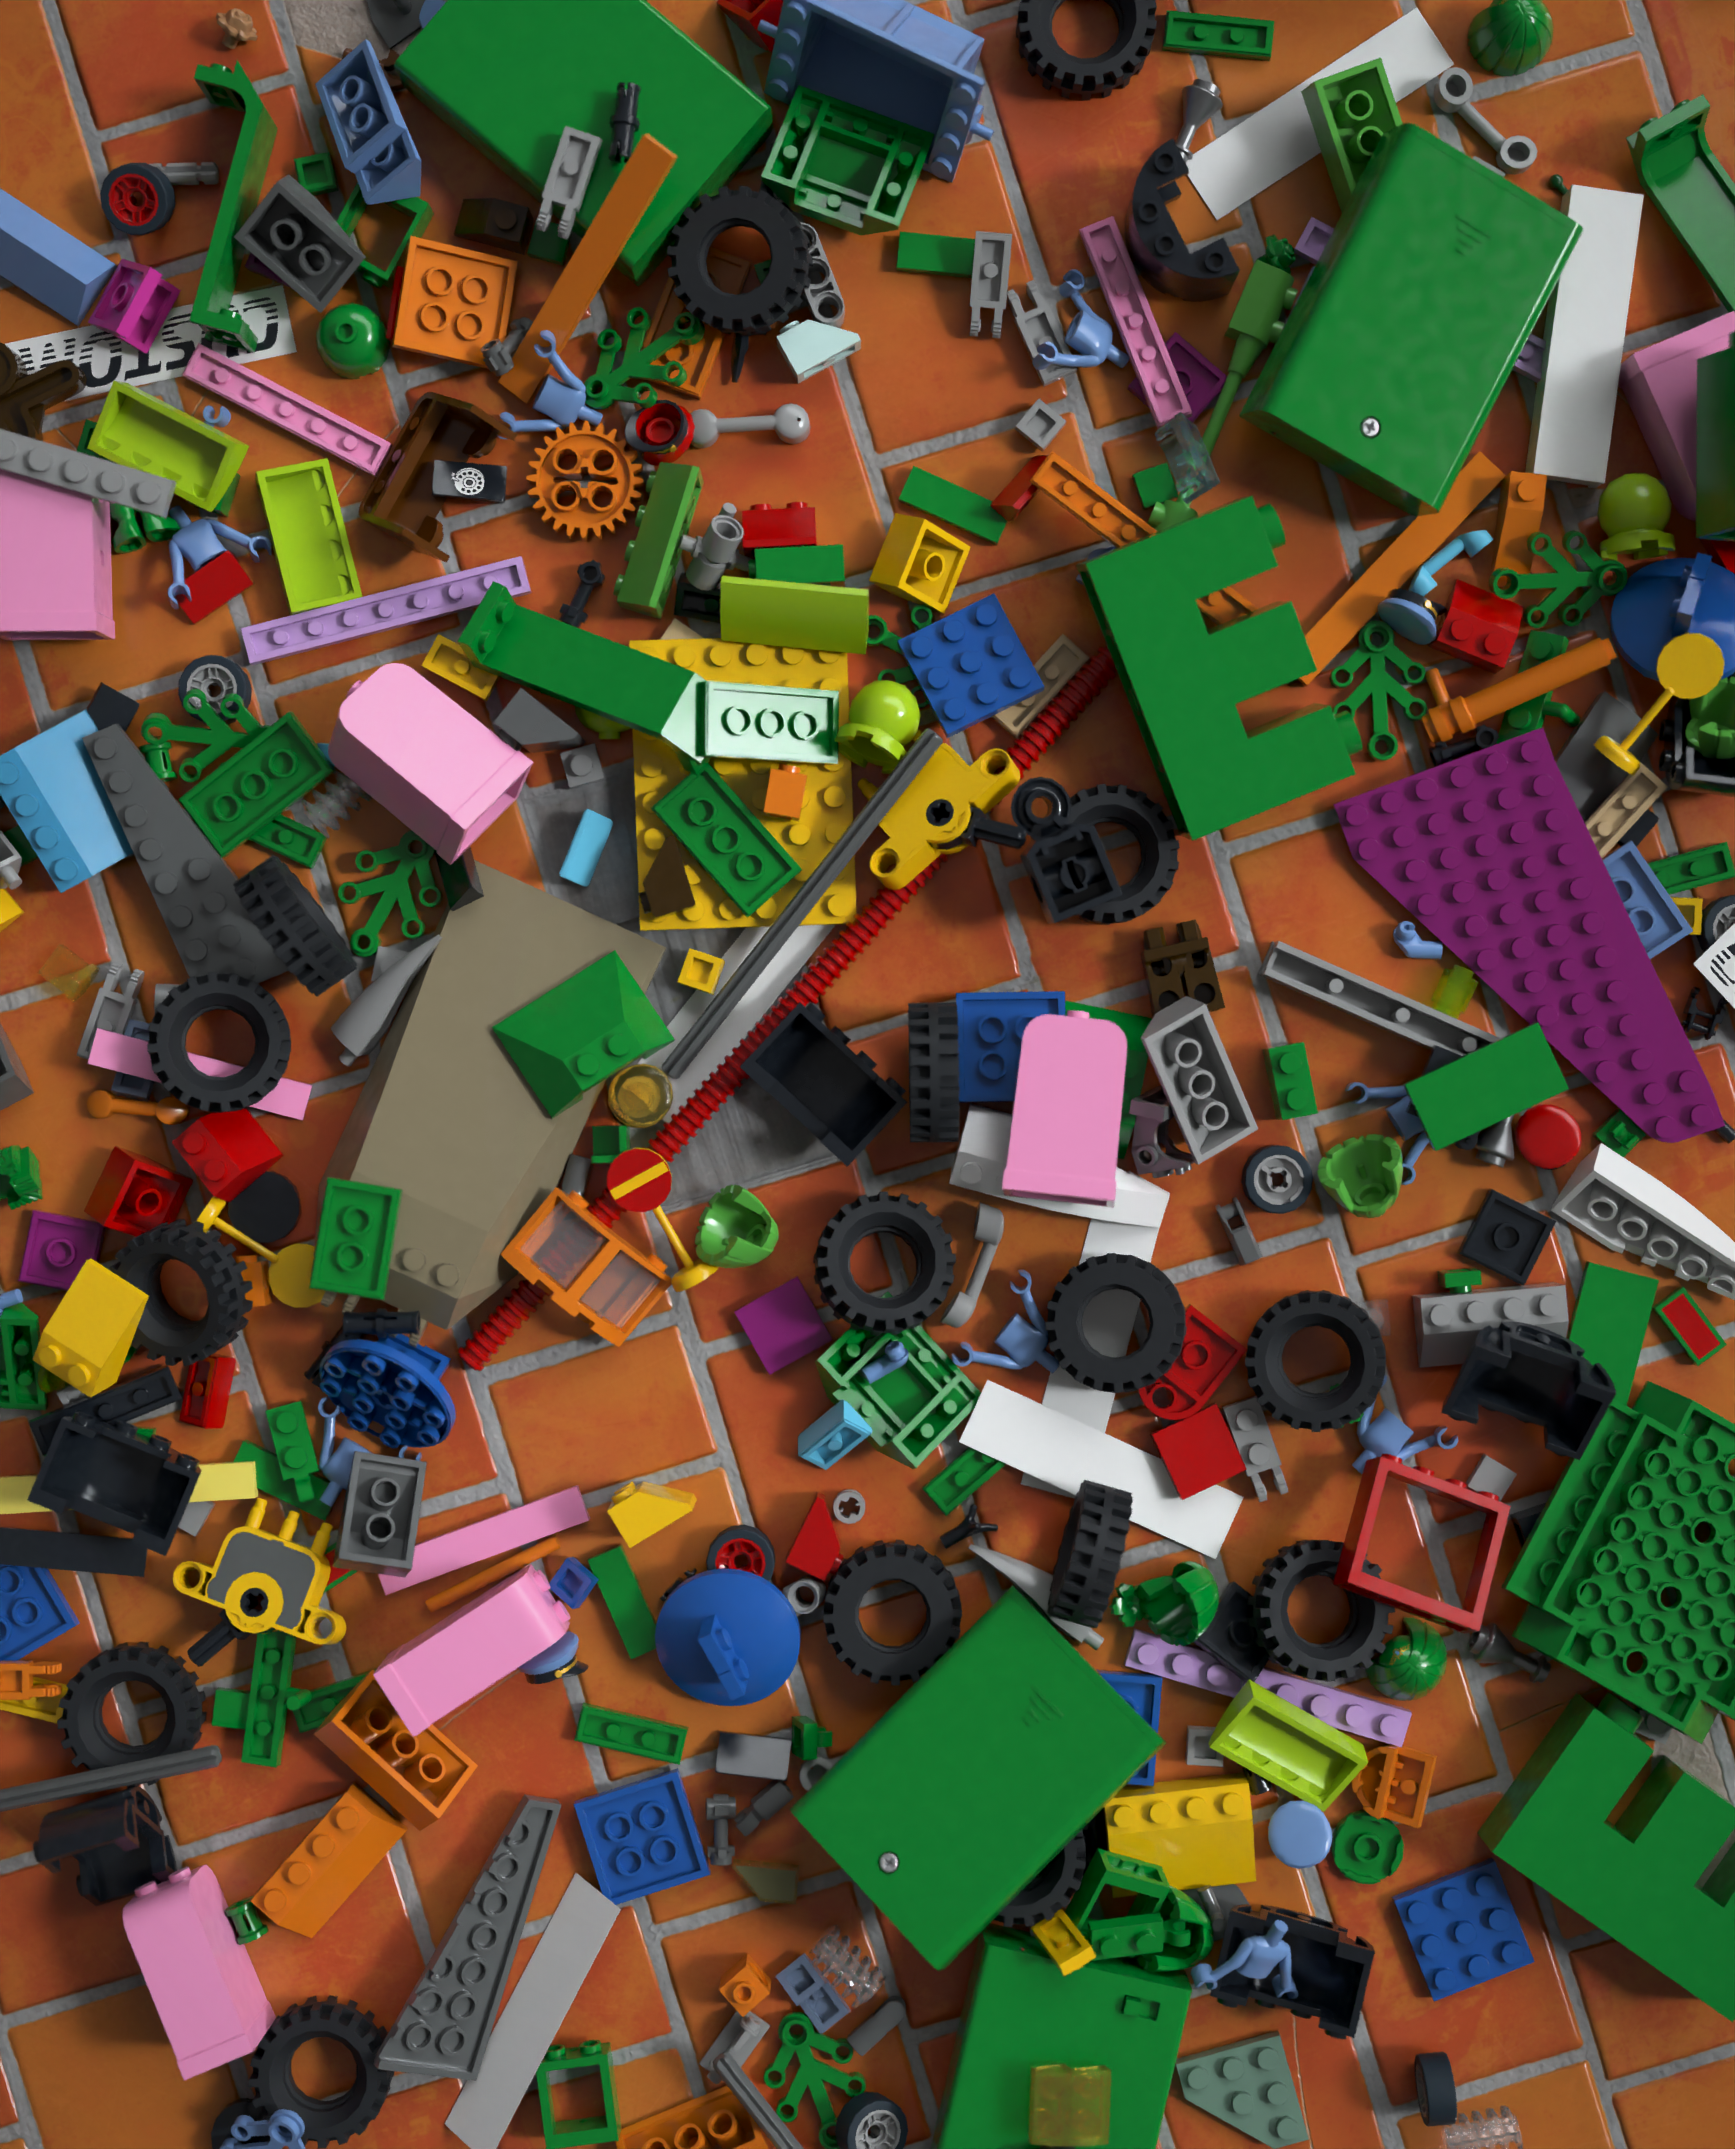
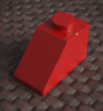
[786,1492,844,1581]

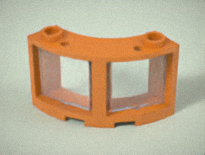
[500,1187,672,1347]

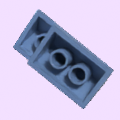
[315,39,421,205]
[0,188,117,326]

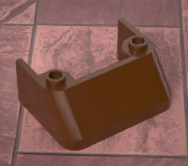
[359,392,518,563]

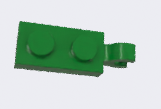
[266,1401,320,1503]
[1088,1912,1190,1961]

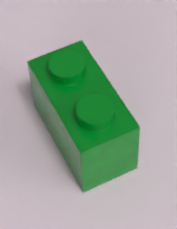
[1262,1042,1318,1120]

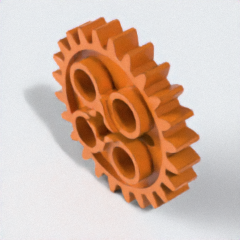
[526,421,645,541]

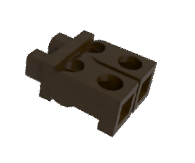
[1140,920,1225,1018]

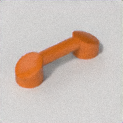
[87,1090,190,1125]

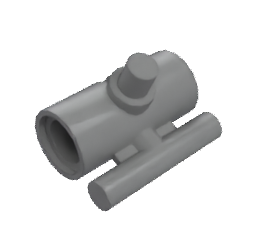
[678,503,751,591]

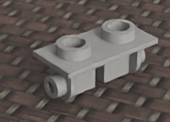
[699,2011,770,2084]

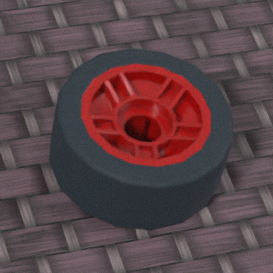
[100,163,175,235]
[706,1525,776,1581]

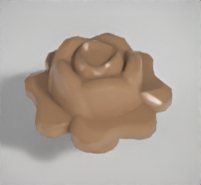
[216,8,258,49]

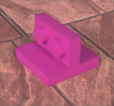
[88,259,181,354]

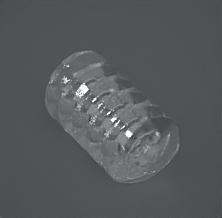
[301,770,373,839]
[809,1925,886,2008]
[1442,2105,1523,2149]

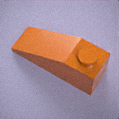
[1491,471,1547,591]

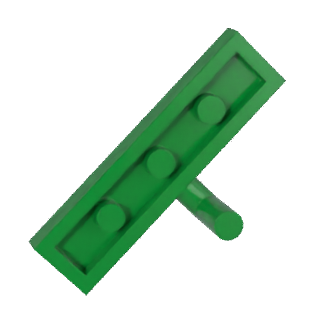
[1496,630,1580,744]
[241,1630,312,1768]

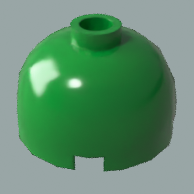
[316,303,390,380]

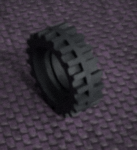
[1016,0,1157,101]
[667,186,813,336]
[1068,784,1180,925]
[233,855,357,997]
[147,972,291,1113]
[908,1002,959,1142]
[813,1191,956,1336]
[109,1219,253,1366]
[1045,1253,1187,1393]
[1245,1290,1386,1432]
[1047,1480,1133,1629]
[823,1539,962,1685]
[1247,1540,1395,1682]
[57,1642,207,1789]
[993,1829,1086,1927]
[249,1995,394,2149]

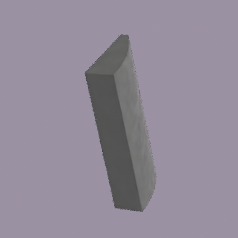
[1554,691,1659,822]

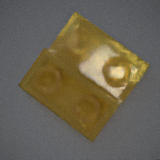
[1029,2064,1111,2146]

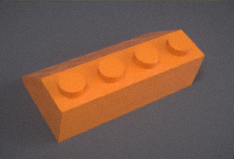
[314,1669,478,1831]
[251,1781,408,1938]
[615,2086,774,2149]

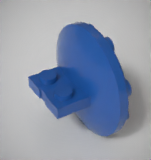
[1610,552,1735,681]
[319,1334,456,1448]
[655,1569,801,1706]

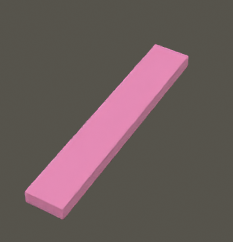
[1079,216,1192,430]
[182,343,393,477]
[87,1028,313,1120]
[378,1485,590,1595]

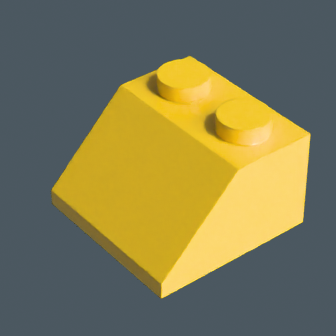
[869,513,971,614]
[607,1481,697,1548]

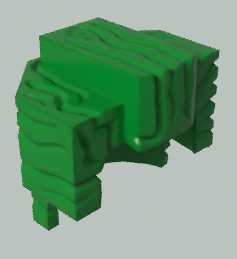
[0,1145,43,1210]

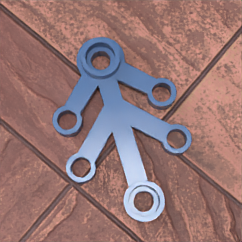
[219,2109,305,2149]

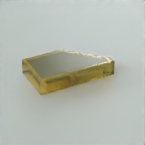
[732,1859,799,1904]

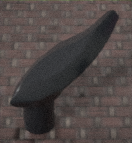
[731,330,767,383]

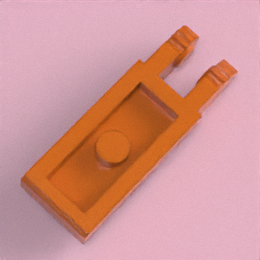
[0,1660,62,1700]

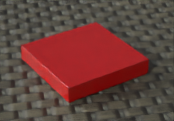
[1150,1403,1247,1500]

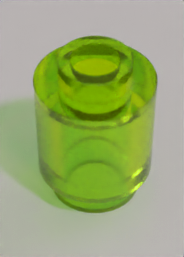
[1431,965,1478,1019]

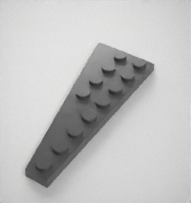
[82,724,289,983]
[373,1794,561,2081]

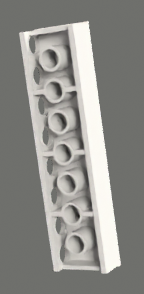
[1525,184,1644,488]

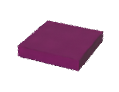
[1127,332,1227,436]
[18,1210,106,1291]
[734,1276,833,1375]

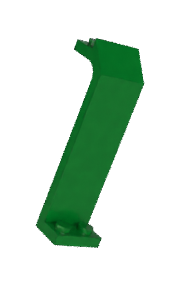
[189,60,278,353]
[1626,94,1735,313]
[458,581,711,775]

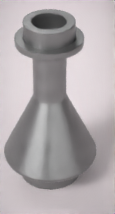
[1175,79,1223,163]
[1474,1115,1514,1168]
[1467,1623,1551,1683]

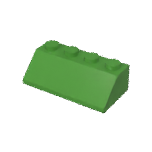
[1301,57,1403,213]
[613,462,704,620]

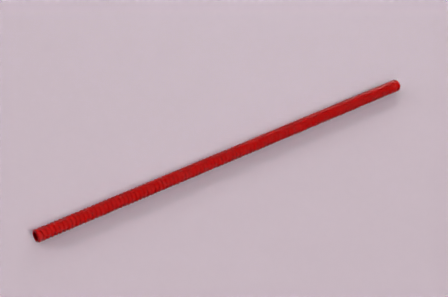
[457,642,1116,1371]

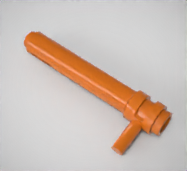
[1421,637,1617,743]

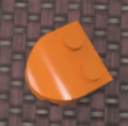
[1352,1744,1437,1828]

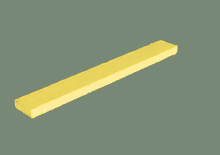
[0,1461,258,1514]

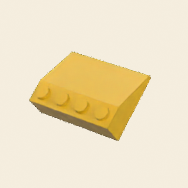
[1103,1772,1256,1898]

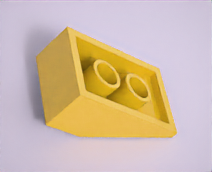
[33,1258,149,1398]

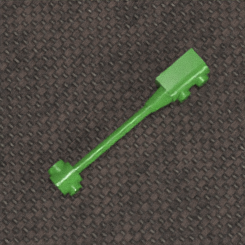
[1148,259,1298,531]

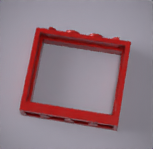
[1333,1454,1511,1634]

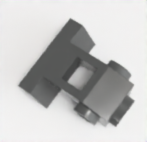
[1129,1085,1194,1178]

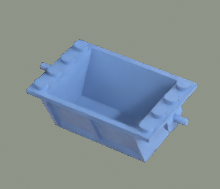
[757,0,994,183]

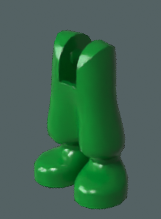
[99,455,180,553]

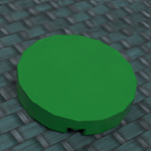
[1330,1810,1404,1884]

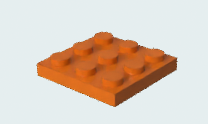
[392,236,518,369]

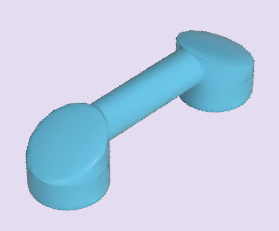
[1408,530,1494,596]

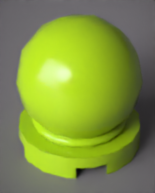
[1597,473,1675,561]
[835,680,921,774]

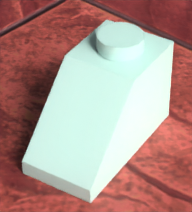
[776,319,861,384]

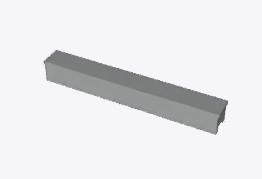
[1258,941,1501,1056]

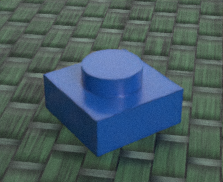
[549,1557,599,1609]

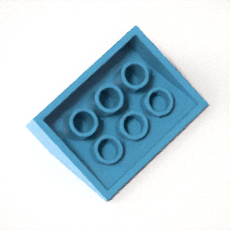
[0,710,133,893]

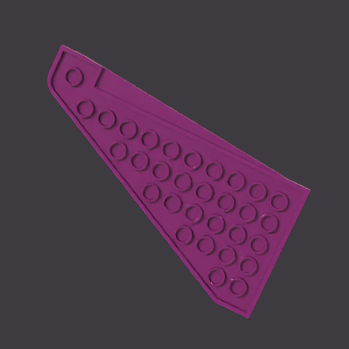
[1334,727,1725,1143]

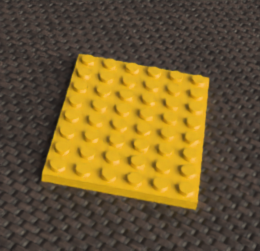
[629,638,857,931]

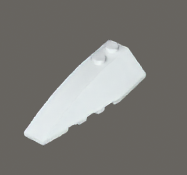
[949,1103,1170,1228]
[1551,1143,1735,1300]

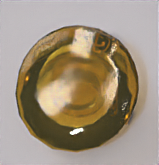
[608,1064,673,1128]

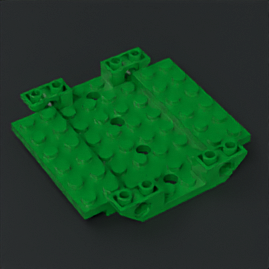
[1502,1381,1735,1744]

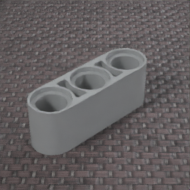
[800,223,845,328]

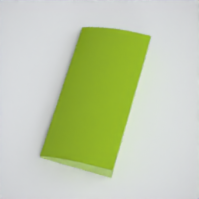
[87,381,249,512]
[255,458,363,616]
[720,576,869,654]
[1208,1679,1368,1812]

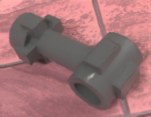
[480,317,533,376]
[706,1794,736,1866]

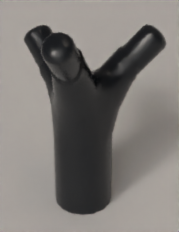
[940,1504,998,1549]

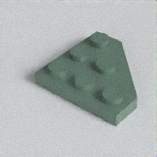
[1175,2031,1309,2149]

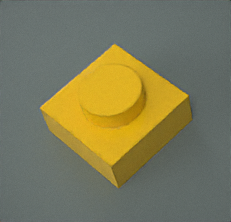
[1671,897,1703,935]
[677,948,725,995]

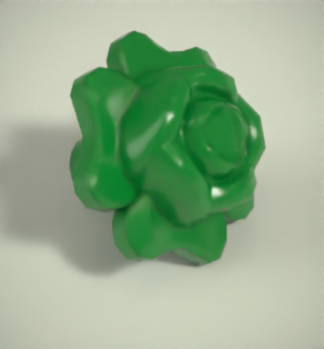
[1257,234,1296,274]

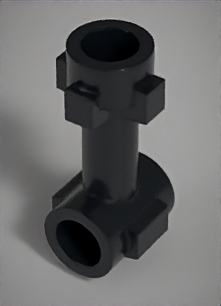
[559,560,606,628]
[1429,725,1499,767]

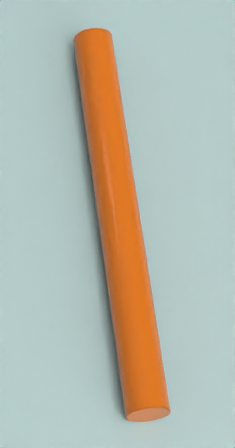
[426,1535,561,1613]

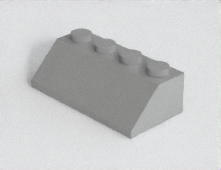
[1141,996,1258,1165]
[1412,1282,1569,1368]

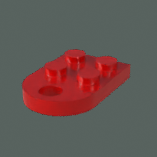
[1138,1304,1247,1420]

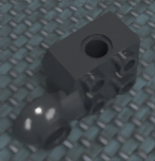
[1011,777,1123,924]

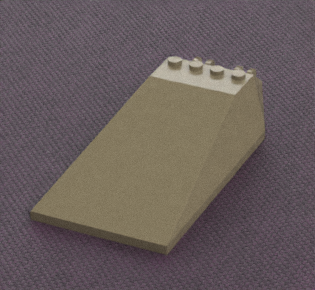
[314,860,667,1348]

